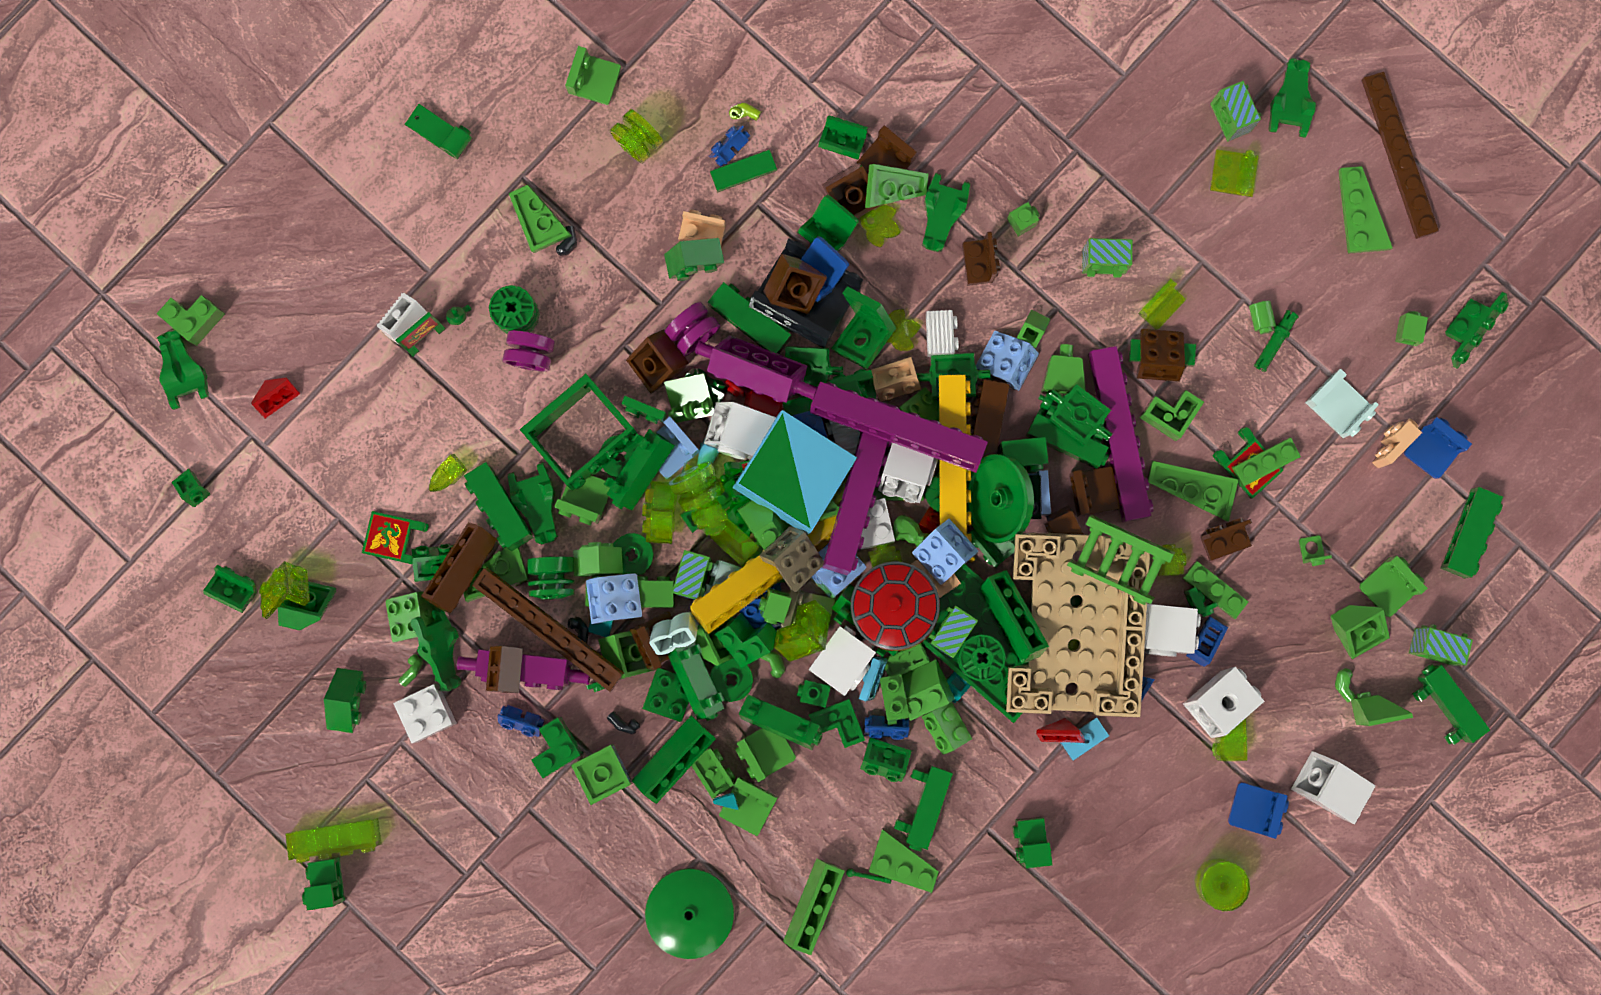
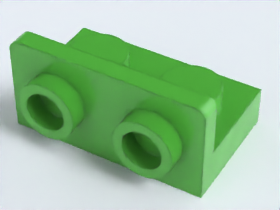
[880,674,909,726]

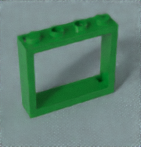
[520,374,637,491]

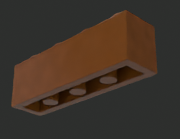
[971,379,1010,458]
[421,522,497,613]

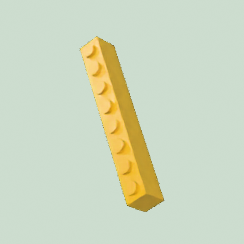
[939,375,972,543]
[690,516,837,634]

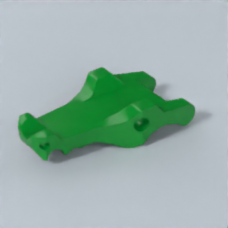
[1269,58,1316,138]
[922,173,970,252]
[157,330,209,410]
[507,462,558,545]
[411,608,461,691]

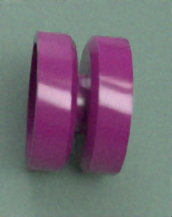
[665,302,720,356]
[502,330,555,372]

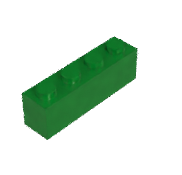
[707,282,791,354]
[464,462,534,551]
[1440,487,1503,579]
[980,570,1049,664]
[632,715,716,804]

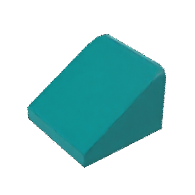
[588,620,614,637]
[946,672,971,703]
[713,792,739,810]

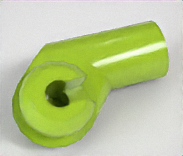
[729,102,762,121]

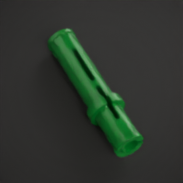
[1254,310,1299,372]

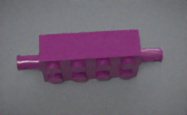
[695,335,818,403]
[457,650,590,690]

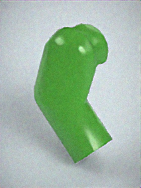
[761,651,785,678]
[398,654,423,687]
[1335,668,1356,703]

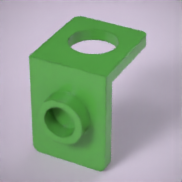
[1299,535,1332,566]

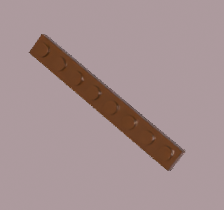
[1361,72,1439,239]
[472,567,624,692]

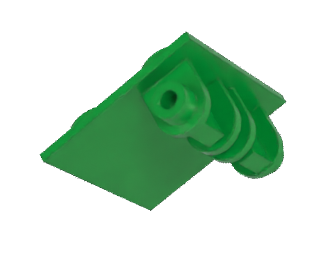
[642,668,689,722]

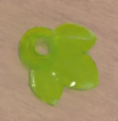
[860,205,900,247]
[886,309,920,351]

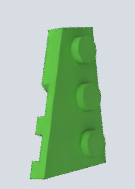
[865,164,928,208]
[509,185,572,253]
[463,547,529,602]
[869,829,939,893]

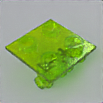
[1210,149,1259,197]

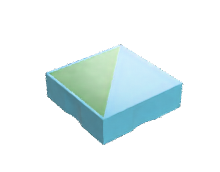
[732,410,857,535]

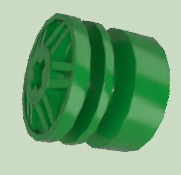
[489,285,540,334]
[527,557,575,600]
[956,634,1006,682]

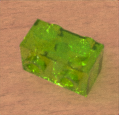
[691,494,728,536]

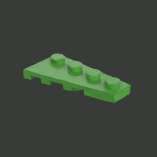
[1338,166,1393,254]
[1147,461,1238,522]

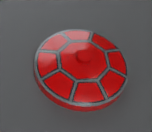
[851,562,940,651]

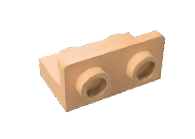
[678,210,726,245]
[871,357,921,402]

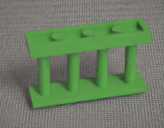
[1067,515,1175,605]

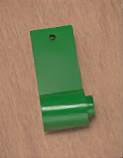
[404,104,472,160]

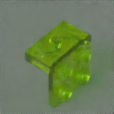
[259,561,310,619]

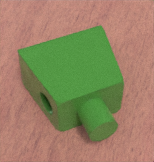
[1041,344,1085,394]

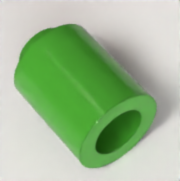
[1249,301,1276,335]

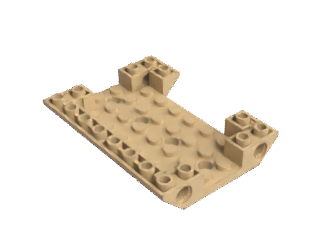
[1006,532,1151,717]

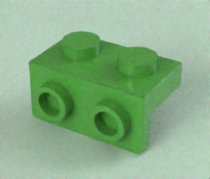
[922,702,972,755]
[692,747,736,799]

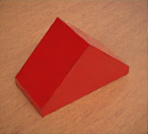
[744,389,783,417]

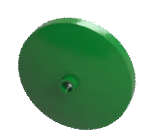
[967,454,1034,543]
[645,868,734,959]

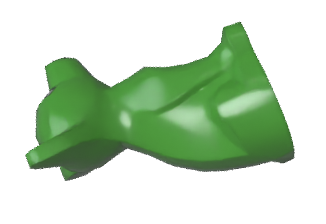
[893,515,930,547]

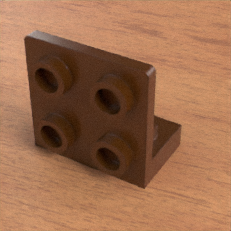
[857,125,917,174]
[962,232,1000,286]
[1137,329,1185,382]
[1069,467,1120,517]
[1201,517,1252,561]
[630,611,673,670]

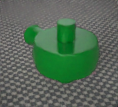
[446,305,472,325]
[1037,391,1058,416]

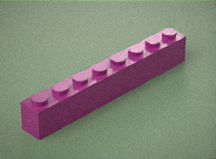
[1088,346,1154,523]
[810,382,988,473]
[822,401,891,575]

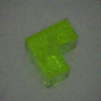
[642,481,677,544]
[774,600,831,662]

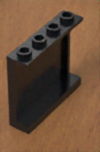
[749,238,864,348]

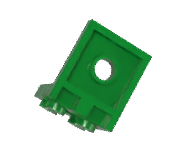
[831,286,896,369]

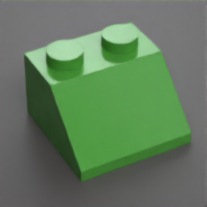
[598,631,656,680]
[902,659,955,721]

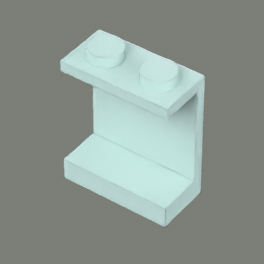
[1305,369,1379,438]

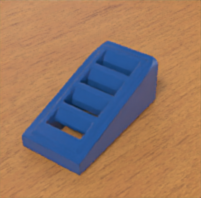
[1186,616,1228,667]

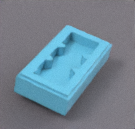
[859,656,888,702]
[1060,718,1109,760]

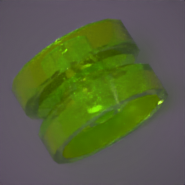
[609,109,664,164]
[669,461,726,512]
[1194,858,1250,911]

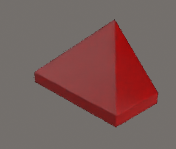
[251,377,300,419]
[1036,718,1085,743]

